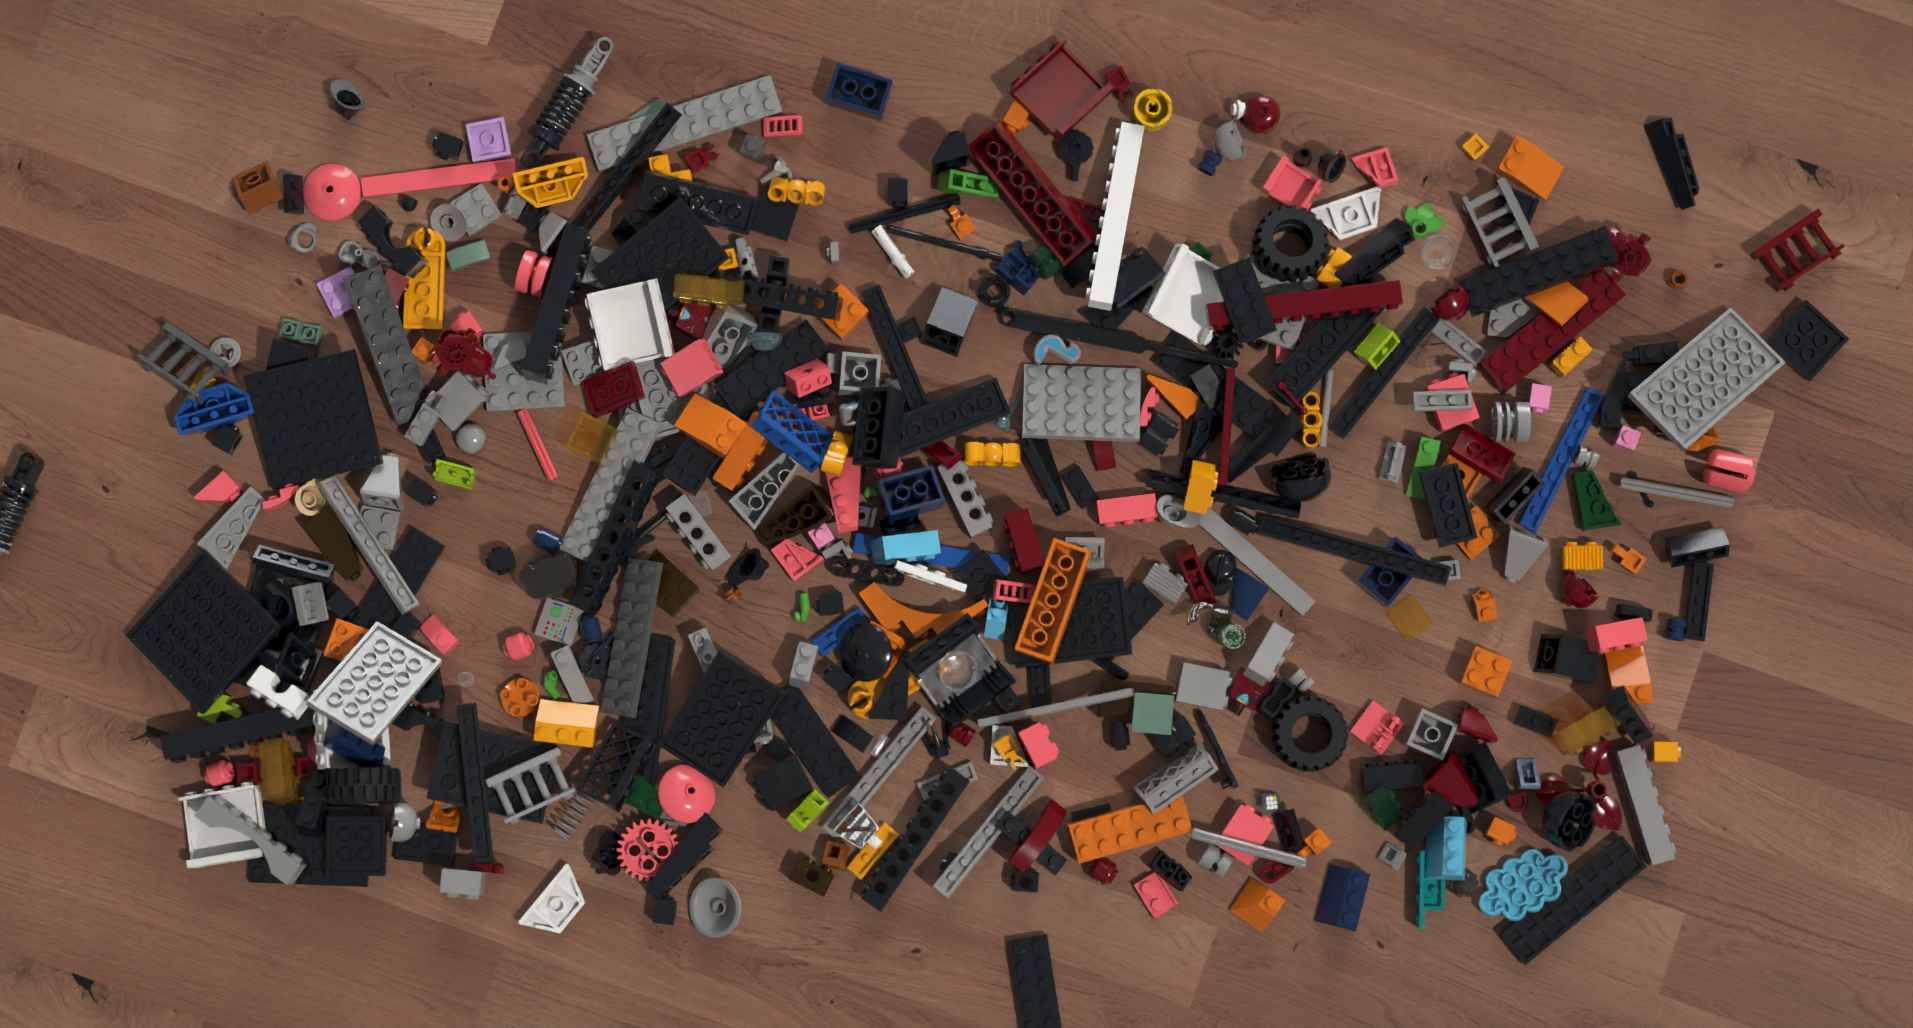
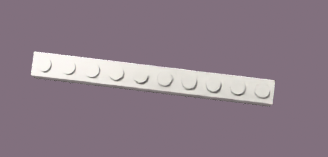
[1085,122,1145,311]

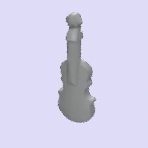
[339,241,400,274]

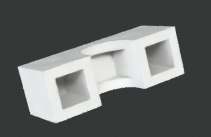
[247,665,310,720]

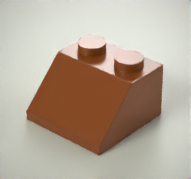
[233,161,283,214]

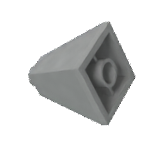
[360,453,404,512]
[1504,524,1548,583]

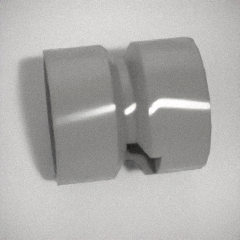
[1198,843,1234,879]

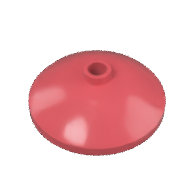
[303,163,362,221]
[657,765,715,823]

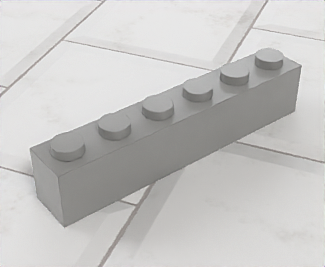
[1614,745,1676,866]

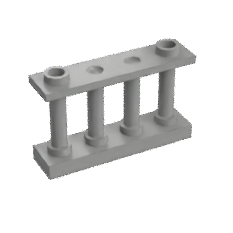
[1461,177,1540,267]
[485,747,576,825]

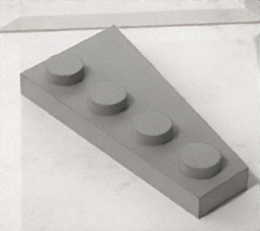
[197,486,266,569]

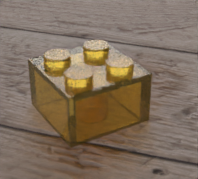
[565,412,618,465]

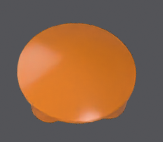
[500,678,540,717]

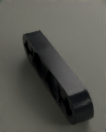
[829,558,905,587]

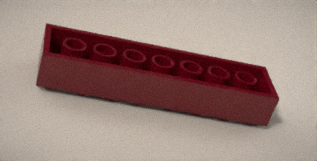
[968,121,1096,266]
[1478,268,1626,395]

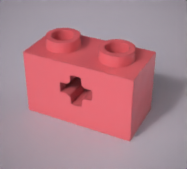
[784,359,832,398]

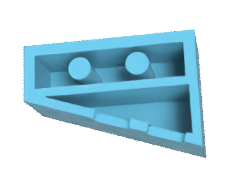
[870,530,941,565]

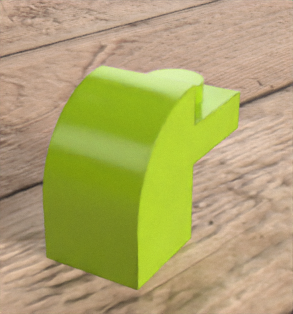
[197,694,246,724]
[786,789,829,833]

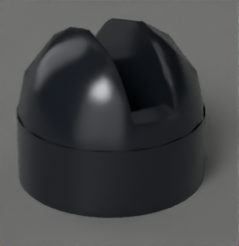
[402,196,418,212]

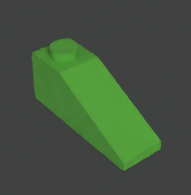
[937,169,1000,199]
[1405,437,1441,500]

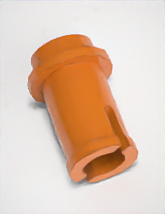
[497,176,513,193]

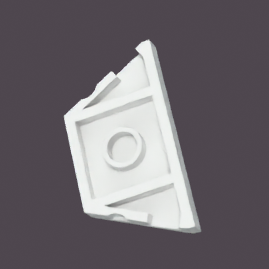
[1310,186,1381,241]
[895,560,967,592]
[518,863,586,933]

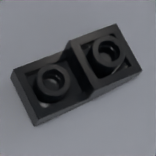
[1148,851,1192,891]

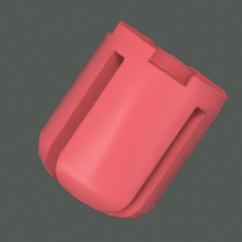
[1703,449,1757,496]

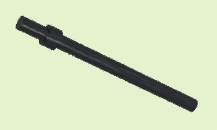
[889,226,1003,262]

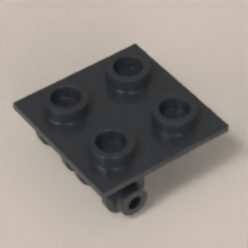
[880,515,921,537]

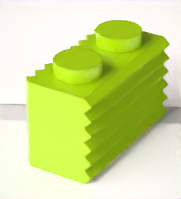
[1354,323,1400,370]

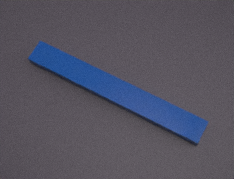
[1517,387,1605,533]
[853,533,1010,576]

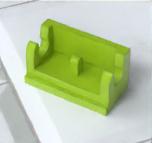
[433,459,477,490]

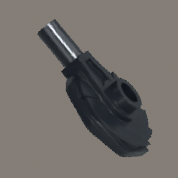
[1058,129,1094,182]
[578,630,615,679]

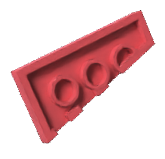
[826,455,861,534]

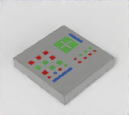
[534,597,584,647]

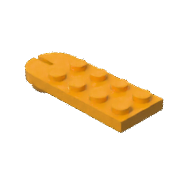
[403,228,446,330]
[848,638,948,719]

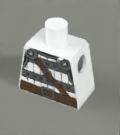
[833,802,882,850]

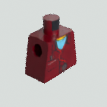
[666,300,716,341]
[1228,666,1273,717]

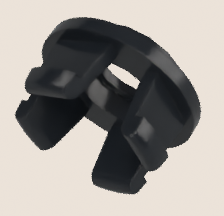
[978,274,1010,307]

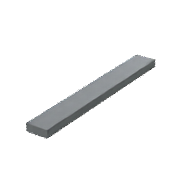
[317,475,420,615]
[1198,508,1316,616]
[978,688,1134,728]
[822,706,937,839]
[932,765,1045,900]

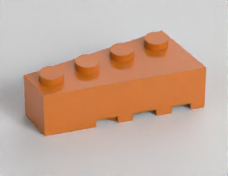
[713,410,773,491]

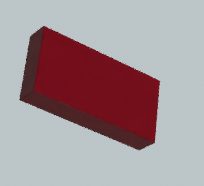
[922,441,962,470]

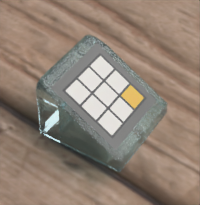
[1260,792,1282,814]

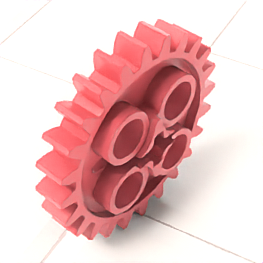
[616,817,680,882]

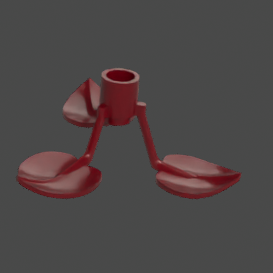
[1536,740,1622,831]

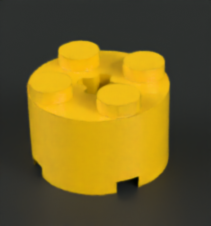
[1133,89,1172,132]

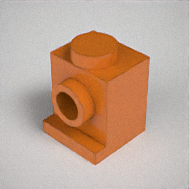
[412,337,437,367]

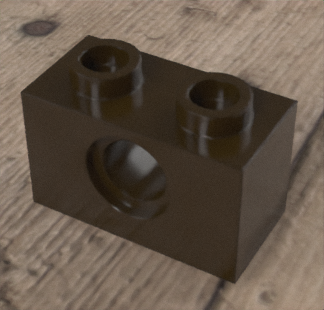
[789,857,835,897]

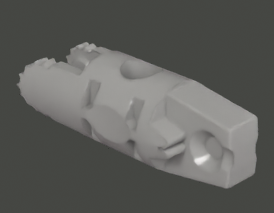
[735,238,759,289]

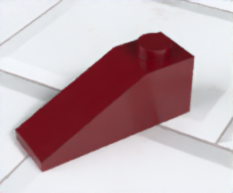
[1175,544,1217,609]

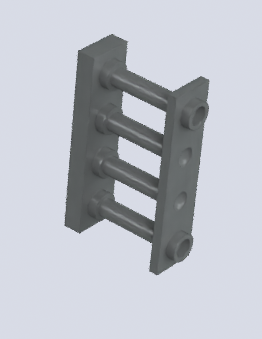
[137,322,231,405]

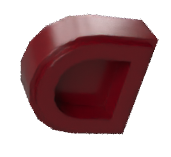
[1506,790,1528,812]

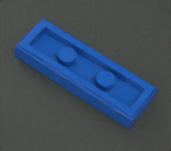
[811,607,870,657]

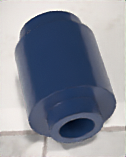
[533,528,563,554]
[579,615,603,645]

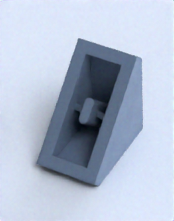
[1516,759,1541,789]

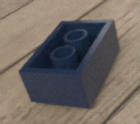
[826,63,893,121]
[875,465,945,523]
[1356,536,1422,608]

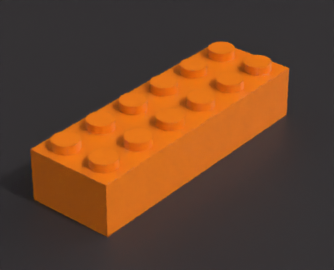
[1015,538,1092,664]
[1067,795,1192,864]

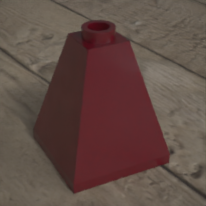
[1422,750,1478,809]

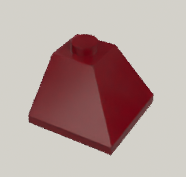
[1456,705,1498,744]

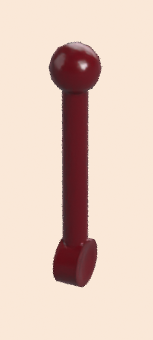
[1278,382,1308,415]

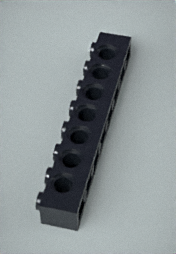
[689,270,844,321]
[569,461,661,615]
[861,767,970,912]

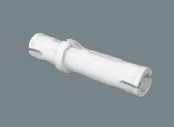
[871,225,915,279]

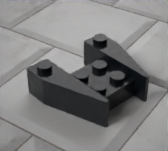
[1596,359,1667,437]

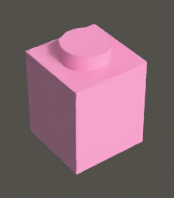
[1527,383,1552,414]
[1612,425,1641,453]
[808,523,835,551]

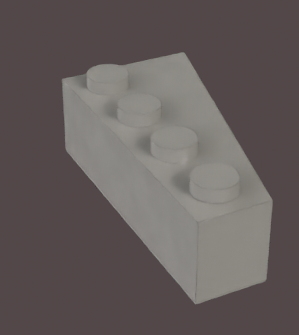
[728,452,800,530]

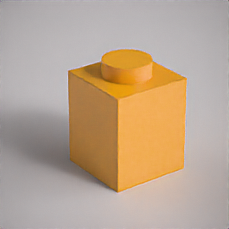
[1650,741,1681,763]

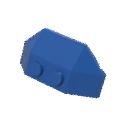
[174,382,255,436]

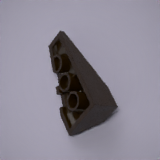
[754,484,834,547]

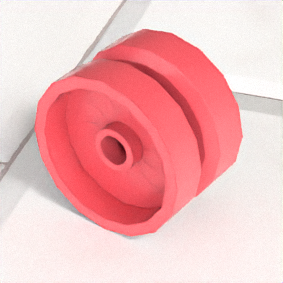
[515,250,554,299]

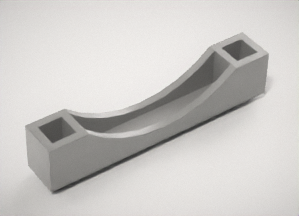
[194,795,306,885]

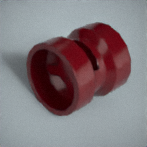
[949,723,976,747]

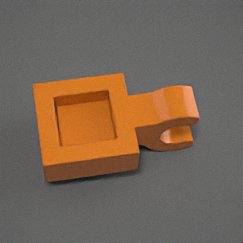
[947,205,977,241]
[1610,544,1647,575]

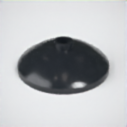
[839,623,892,682]

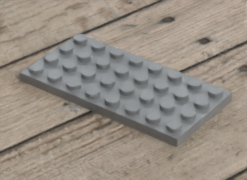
[1628,307,1786,452]

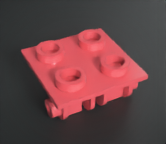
[1350,701,1404,755]

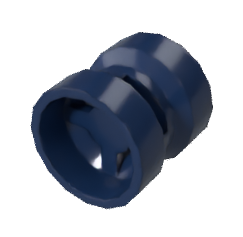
[1197,150,1223,177]
[1665,619,1687,641]

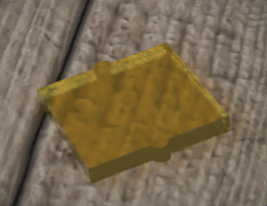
[1386,595,1433,641]

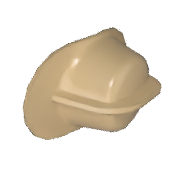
[295,477,329,516]

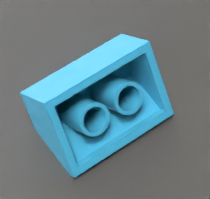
[1425,817,1467,880]

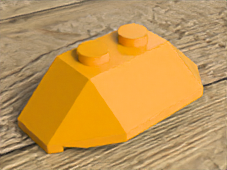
[511,157,588,208]

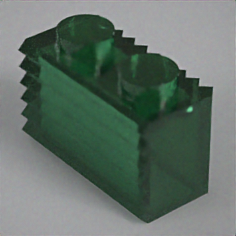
[1363,785,1403,831]

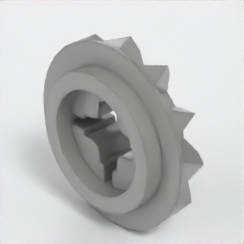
[210,337,242,367]

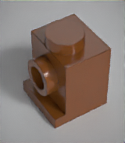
[822,839,850,871]

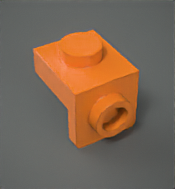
[1471,590,1498,623]

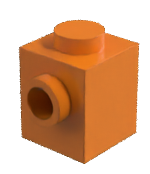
[1003,101,1030,134]
[1484,817,1517,847]

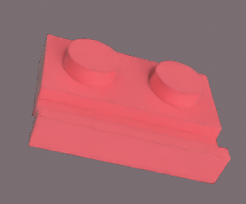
[1133,872,1179,919]

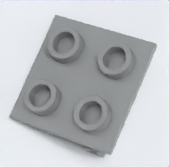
[561,340,608,386]

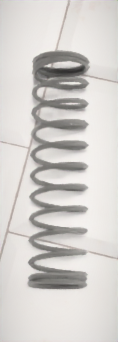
[552,763,616,840]

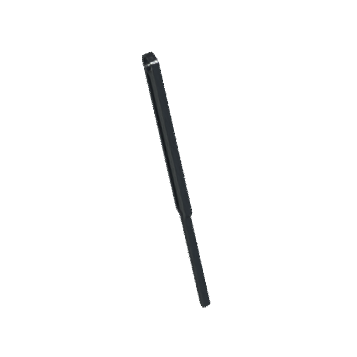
[1000,309,1238,368]

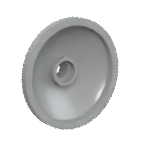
[690,878,741,938]

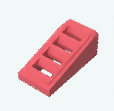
[764,115,802,137]
[992,579,1035,604]

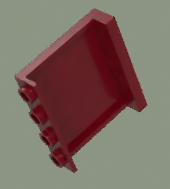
[1009,39,1114,142]

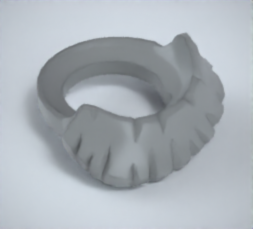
[287,222,318,252]

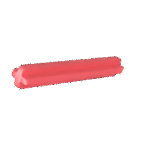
[518,408,558,481]

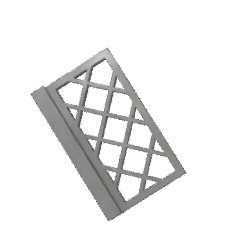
[1133,743,1219,814]

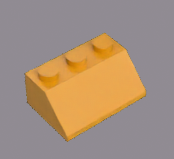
[534,699,599,748]

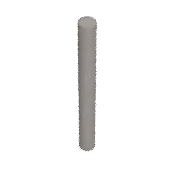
[1318,370,1333,448]

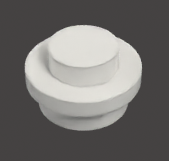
[1230,100,1245,119]

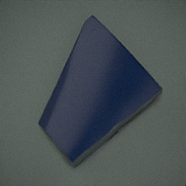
[994,241,1039,296]
[1230,568,1269,621]

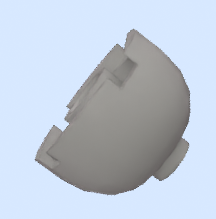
[1212,120,1246,161]
[389,802,420,842]

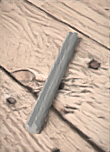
[1619,477,1734,508]
[1191,828,1306,868]

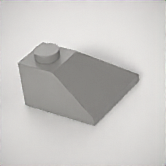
[539,212,568,257]

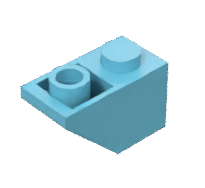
[984,595,1008,640]

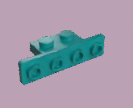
[1416,850,1446,930]

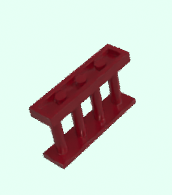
[1751,208,1845,292]

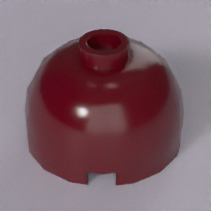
[1242,95,1281,134]
[1430,284,1469,321]
[1560,570,1599,608]

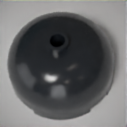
[1271,453,1331,502]
[1542,791,1597,852]

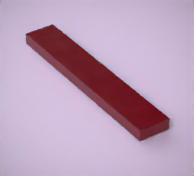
[1219,368,1236,485]

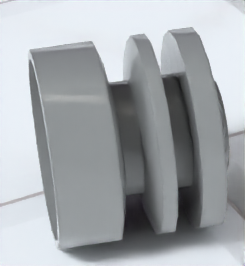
[1490,402,1531,443]

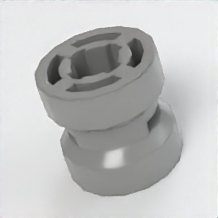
[1574,446,1600,470]
[1288,668,1315,695]

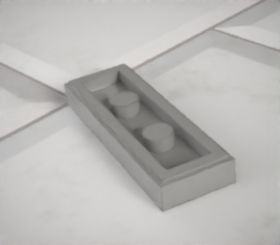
[1430,319,1488,368]
[1412,390,1472,412]
[917,761,979,802]

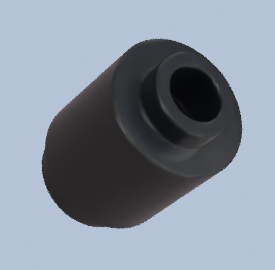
[1229,509,1259,536]
[1109,722,1130,751]

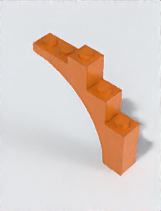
[859,582,989,640]

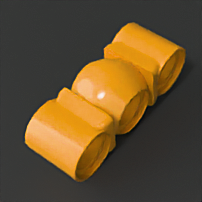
[768,177,826,206]
[1299,391,1323,450]
[821,430,854,477]
[964,442,1021,467]

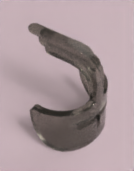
[1186,602,1235,634]

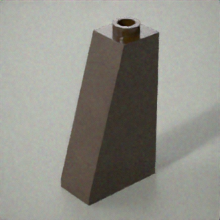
[302,504,364,582]
[1098,678,1176,718]

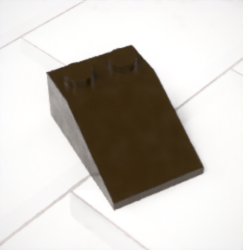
[647,550,700,618]

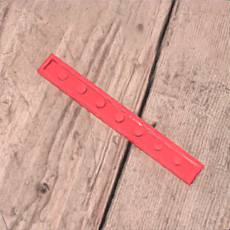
[361,159,517,198]

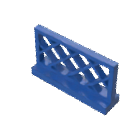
[750,390,833,473]

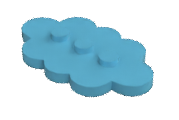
[1479,849,1568,921]

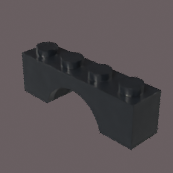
[358,205,429,279]
[757,255,790,338]
[391,702,447,740]

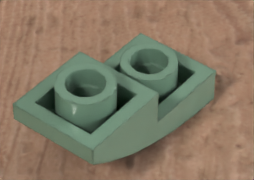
[445,240,491,271]
[279,318,324,347]

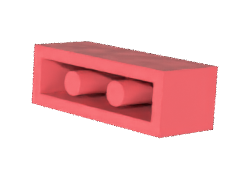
[1096,493,1158,528]
[1584,617,1648,654]

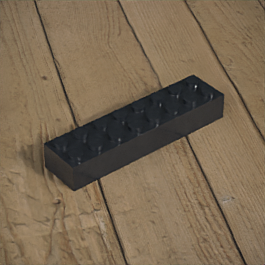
[521,223,593,384]
[160,706,315,764]

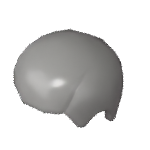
[456,423,487,453]

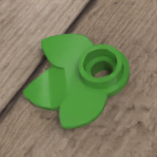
[1405,202,1444,239]

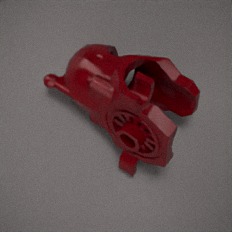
[1591,226,1652,282]
[435,327,496,380]

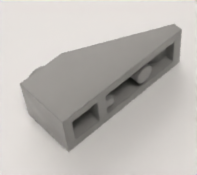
[550,645,594,704]

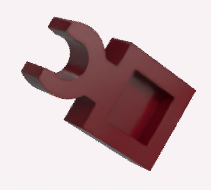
[1104,66,1133,103]
[683,144,720,175]
[468,861,504,874]

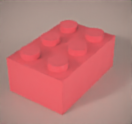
[1017,722,1059,770]

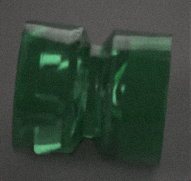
[1029,245,1064,281]
[1213,621,1246,649]

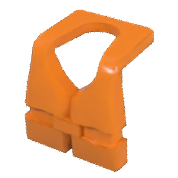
[426,801,461,833]

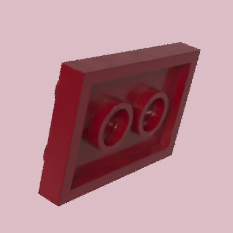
[582,361,645,418]
[1449,424,1516,484]

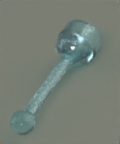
[994,389,1024,432]

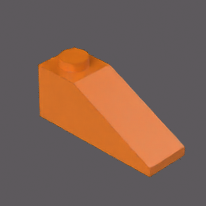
[1145,375,1203,421]

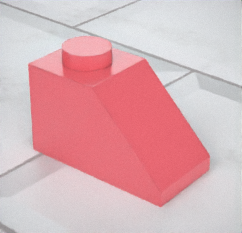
[195,471,242,503]
[419,614,460,656]

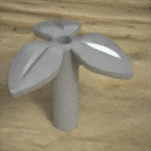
[760,155,793,186]

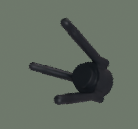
[921,717,951,759]

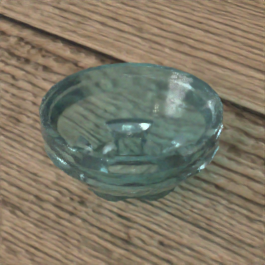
[747,332,783,351]

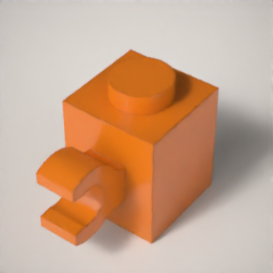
[1296,827,1332,858]

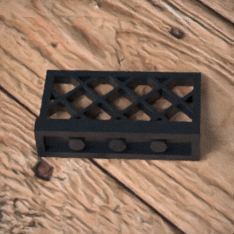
[575,722,657,812]

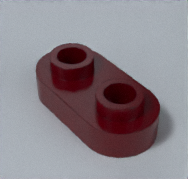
[1259,853,1295,884]

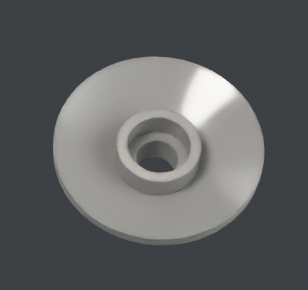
[430,204,467,241]

